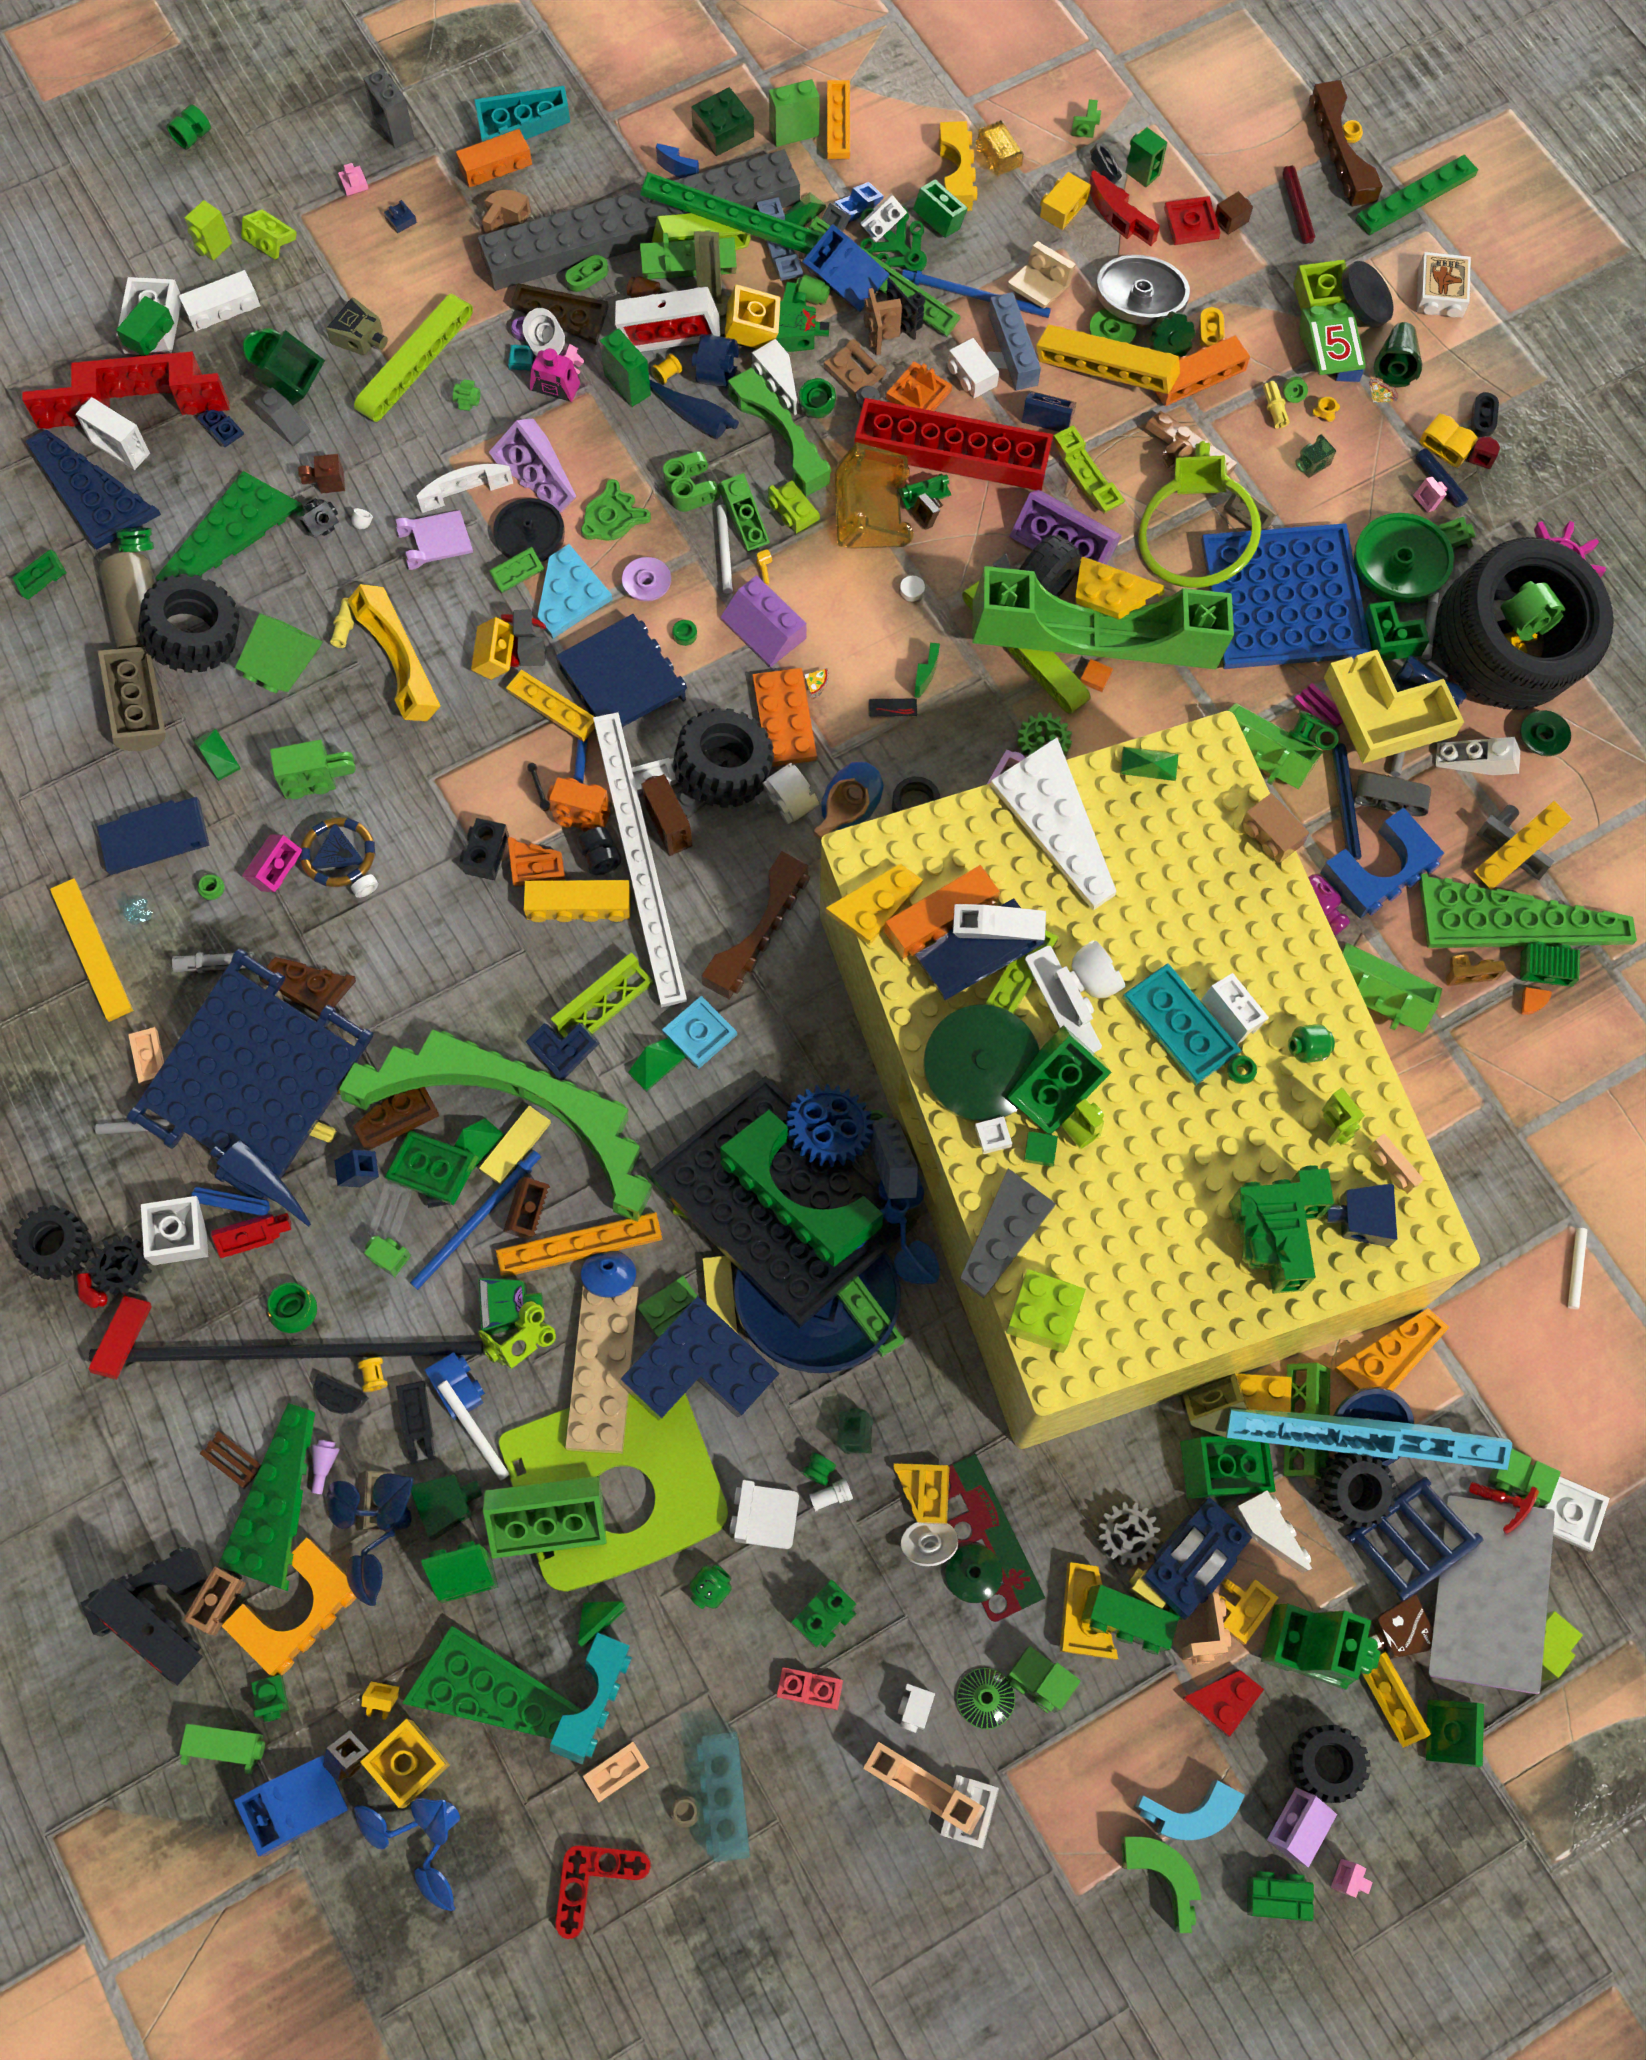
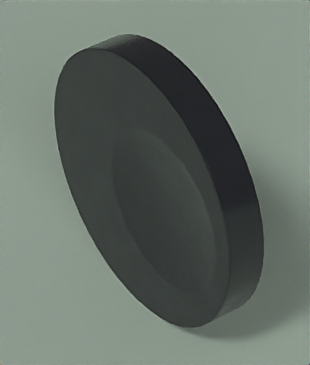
[1341,261,1394,328]
[493,498,565,562]

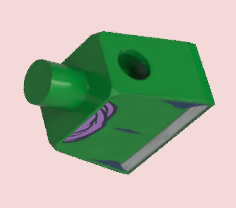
[478,1278,544,1336]

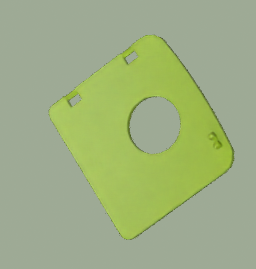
[499,1393,729,1592]

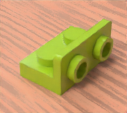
[241,209,297,259]
[767,480,820,534]
[1322,1088,1365,1147]

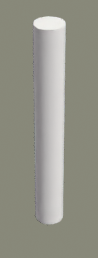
[1568,1228,1587,1309]

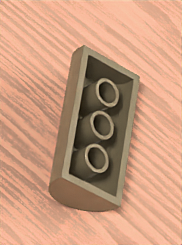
[99,552,155,649]
[98,647,166,751]

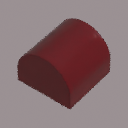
[1468,437,1500,469]

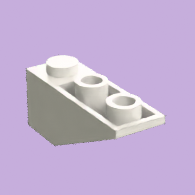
[751,339,797,416]
[1436,737,1520,775]
[953,904,1046,940]
[1233,1491,1312,1573]

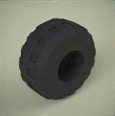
[1019,535,1081,597]

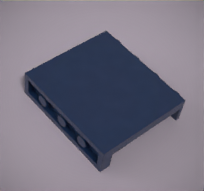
[556,614,687,728]

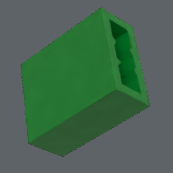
[599,328,651,407]

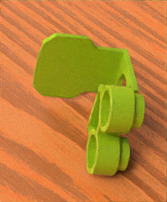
[478,1301,556,1369]

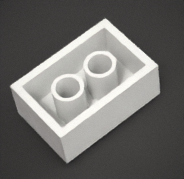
[116,277,181,355]

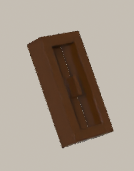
[199,1431,261,1489]

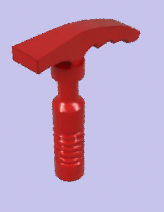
[501,614,546,667]
[1469,1482,1539,1534]

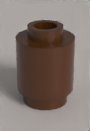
[627,276,663,298]

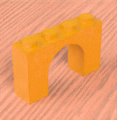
[222,1537,357,1676]

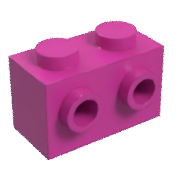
[242,835,302,892]

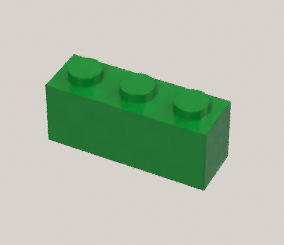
[1081,1584,1180,1655]

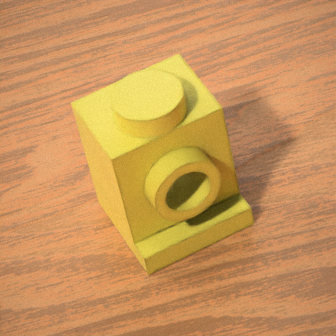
[1129,1568,1166,1609]

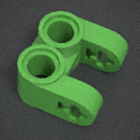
[663,452,721,512]

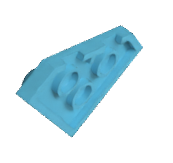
[537,544,613,639]

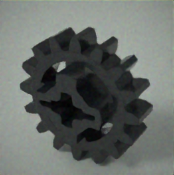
[89,1235,152,1296]

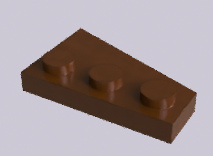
[259,957,356,1017]
[353,1087,439,1151]

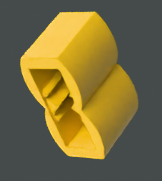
[1419,413,1479,468]

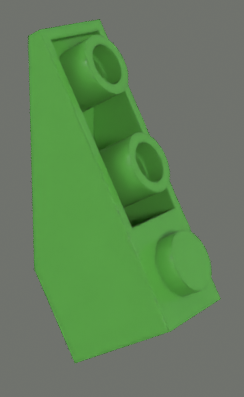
[717,473,770,552]

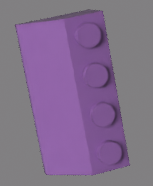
[1009,490,1122,575]

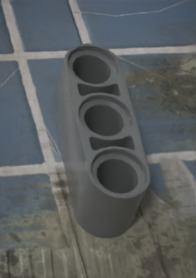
[1355,773,1431,817]

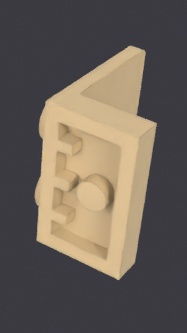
[1007,241,1076,308]

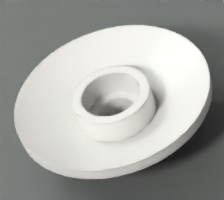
[901,1522,958,1566]

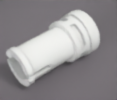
[809,1478,853,1512]

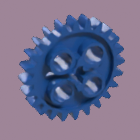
[786,1084,874,1167]

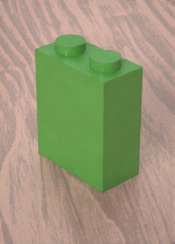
[769,79,820,147]

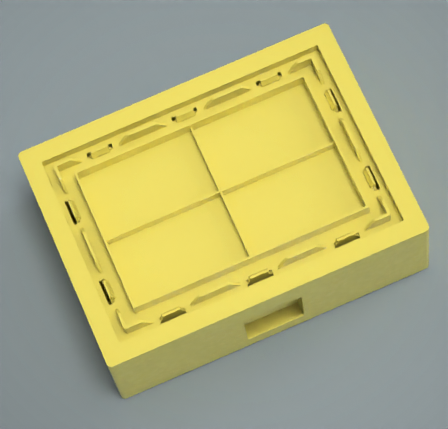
[820,711,1480,1449]

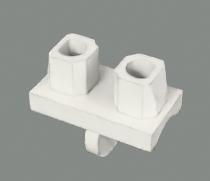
[860,194,907,242]

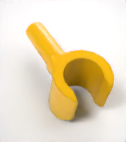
[756,549,772,585]

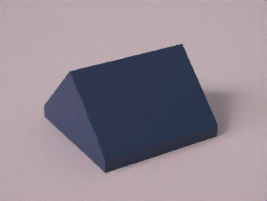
[1022,391,1077,432]

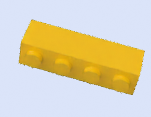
[524,880,631,922]

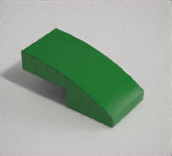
[914,643,940,698]

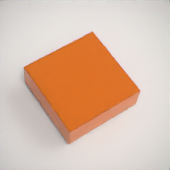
[1080,659,1113,692]

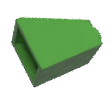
[235,613,323,694]

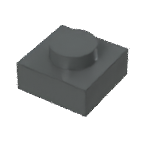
[822,203,851,232]

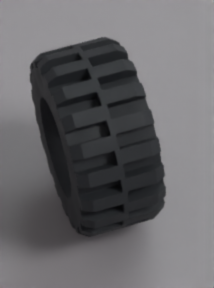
[138,574,240,673]
[673,708,774,808]

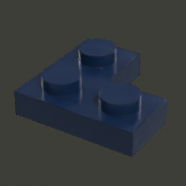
[526,1023,600,1080]

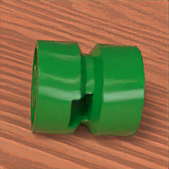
[166,104,211,150]

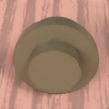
[671,1796,701,1828]

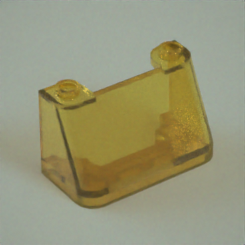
[834,442,914,549]

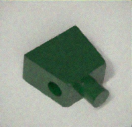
[411,1475,483,1540]

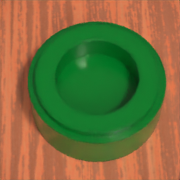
[672,620,697,646]

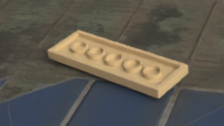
[566,1285,639,1454]

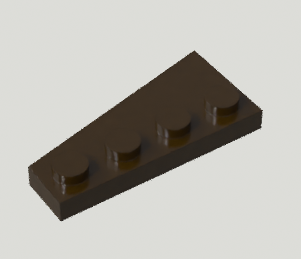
[512,283,609,345]

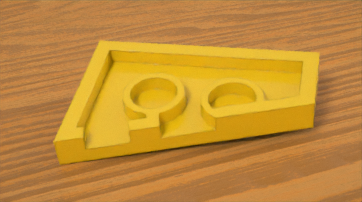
[825,863,923,945]
[1059,1562,1118,1660]

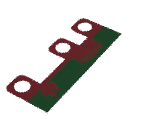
[948,1454,1045,1622]

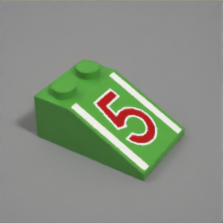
[1298,303,1366,375]

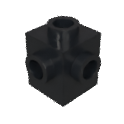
[296,498,339,538]

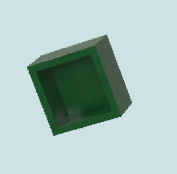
[691,87,754,156]
[253,330,325,405]

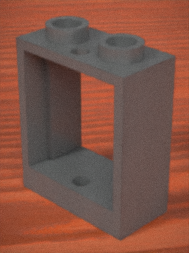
[363,69,415,149]

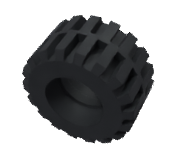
[12,1205,92,1280]
[1315,1453,1396,1528]
[1288,1724,1371,1803]

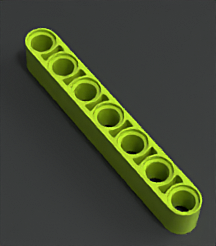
[354,293,473,422]
[962,580,1091,714]

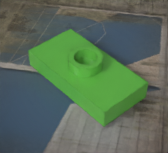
[489,547,544,593]

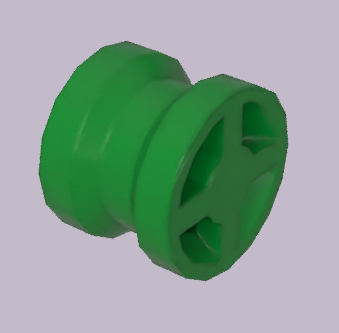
[801,1452,836,1486]

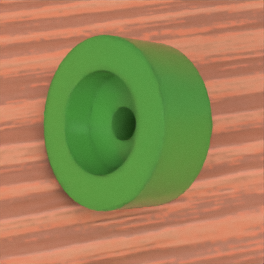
[1283,376,1308,403]

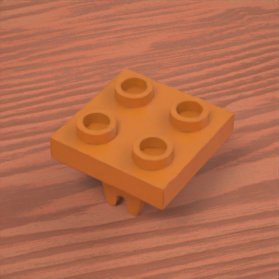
[886,361,952,411]

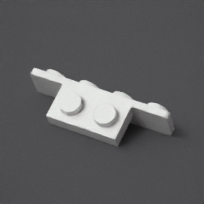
[1025,946,1102,1052]

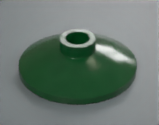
[1520,710,1571,757]
[945,1544,1003,1603]

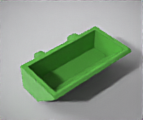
[640,230,737,279]
[1228,703,1323,790]
[1342,943,1442,1034]

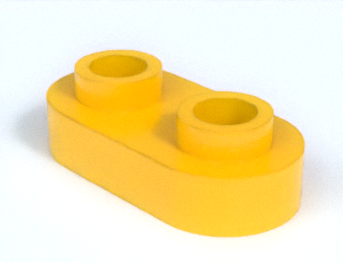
[1199,307,1225,348]

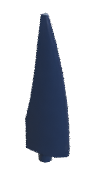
[649,379,739,439]
[210,1140,311,1227]

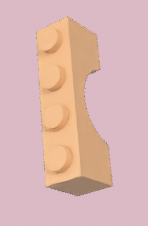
[863,1742,985,1835]

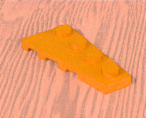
[1334,1308,1449,1391]

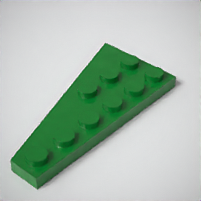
[218,1403,315,1591]

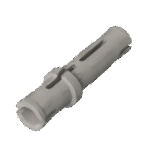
[172,952,255,973]

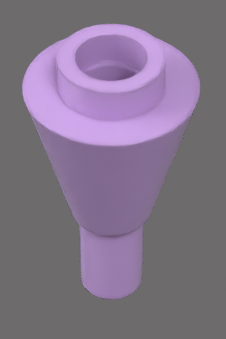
[311,1440,340,1494]

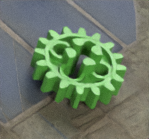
[1017,712,1072,757]

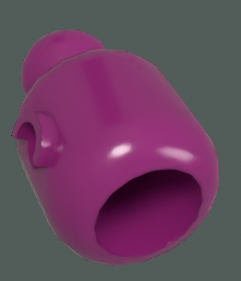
[1308,874,1350,936]

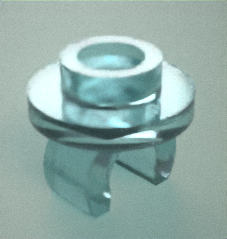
[123,899,152,925]

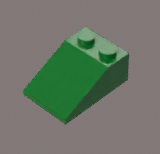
[1008,1025,1112,1135]
[1180,1436,1276,1499]

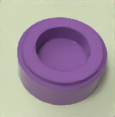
[511,316,526,341]

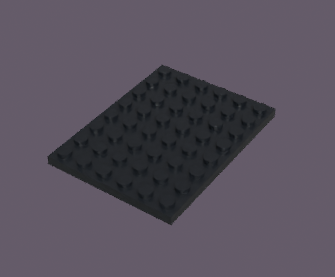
[647,1076,917,1329]

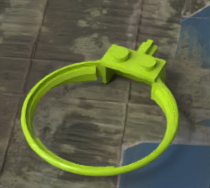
[1138,441,1261,588]

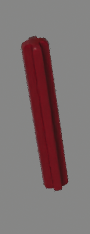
[1282,165,1315,244]

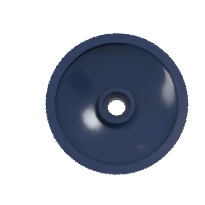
[1333,1387,1414,1466]

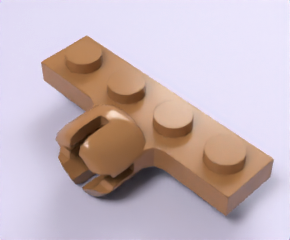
[1145,411,1237,475]

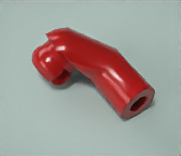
[77,1273,108,1308]

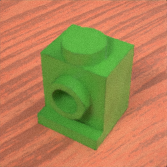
[364,1236,411,1278]

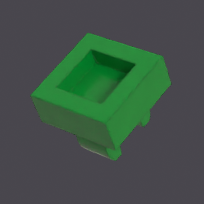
[783,282,806,305]

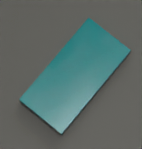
[1122,963,1242,1086]

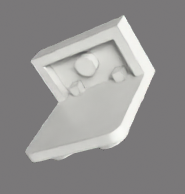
[730,1480,799,1549]

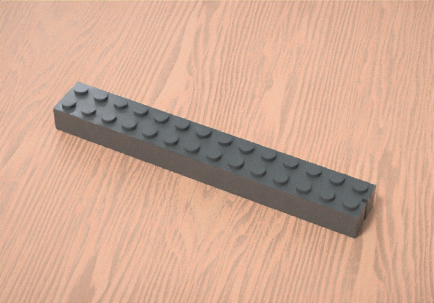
[478,149,800,291]

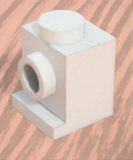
[898,1684,935,1733]

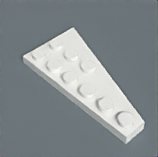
[990,738,1116,910]

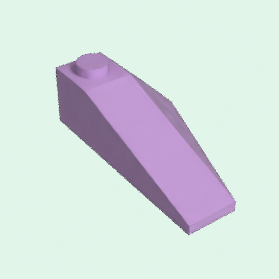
[489,418,576,513]

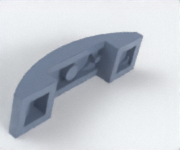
[757,197,803,281]

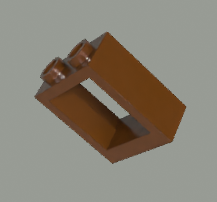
[641,774,693,856]

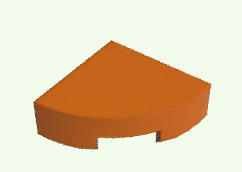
[1521,987,1552,1015]

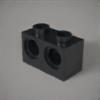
[460,818,509,881]

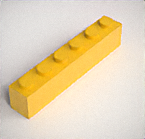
[1036,324,1180,394]

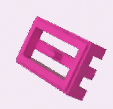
[1293,683,1343,735]

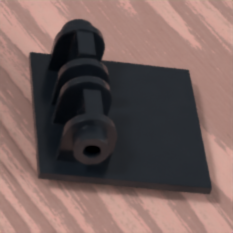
[886,277,925,340]

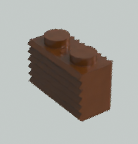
[503,1177,550,1239]

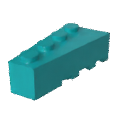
[474,86,570,142]

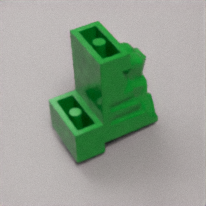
[1229,1165,1334,1294]
[1260,1603,1381,1690]

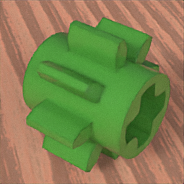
[453,379,481,411]

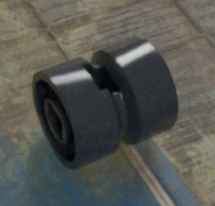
[577,827,621,875]

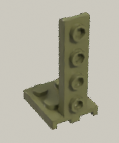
[684,231,730,347]

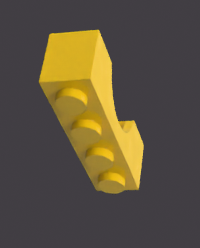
[938,121,977,211]

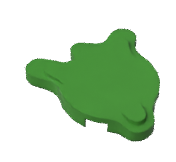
[581,479,651,541]

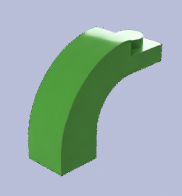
[1121,1836,1202,1933]

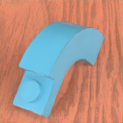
[1134,1780,1245,1840]

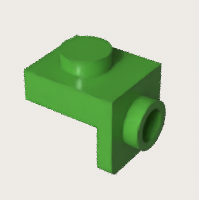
[1071,99,1101,138]

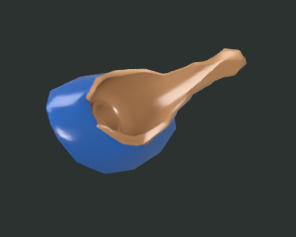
[814,762,884,840]

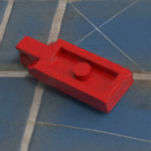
[211,1213,292,1258]

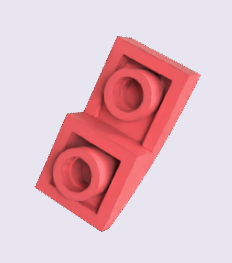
[777,1667,843,1710]

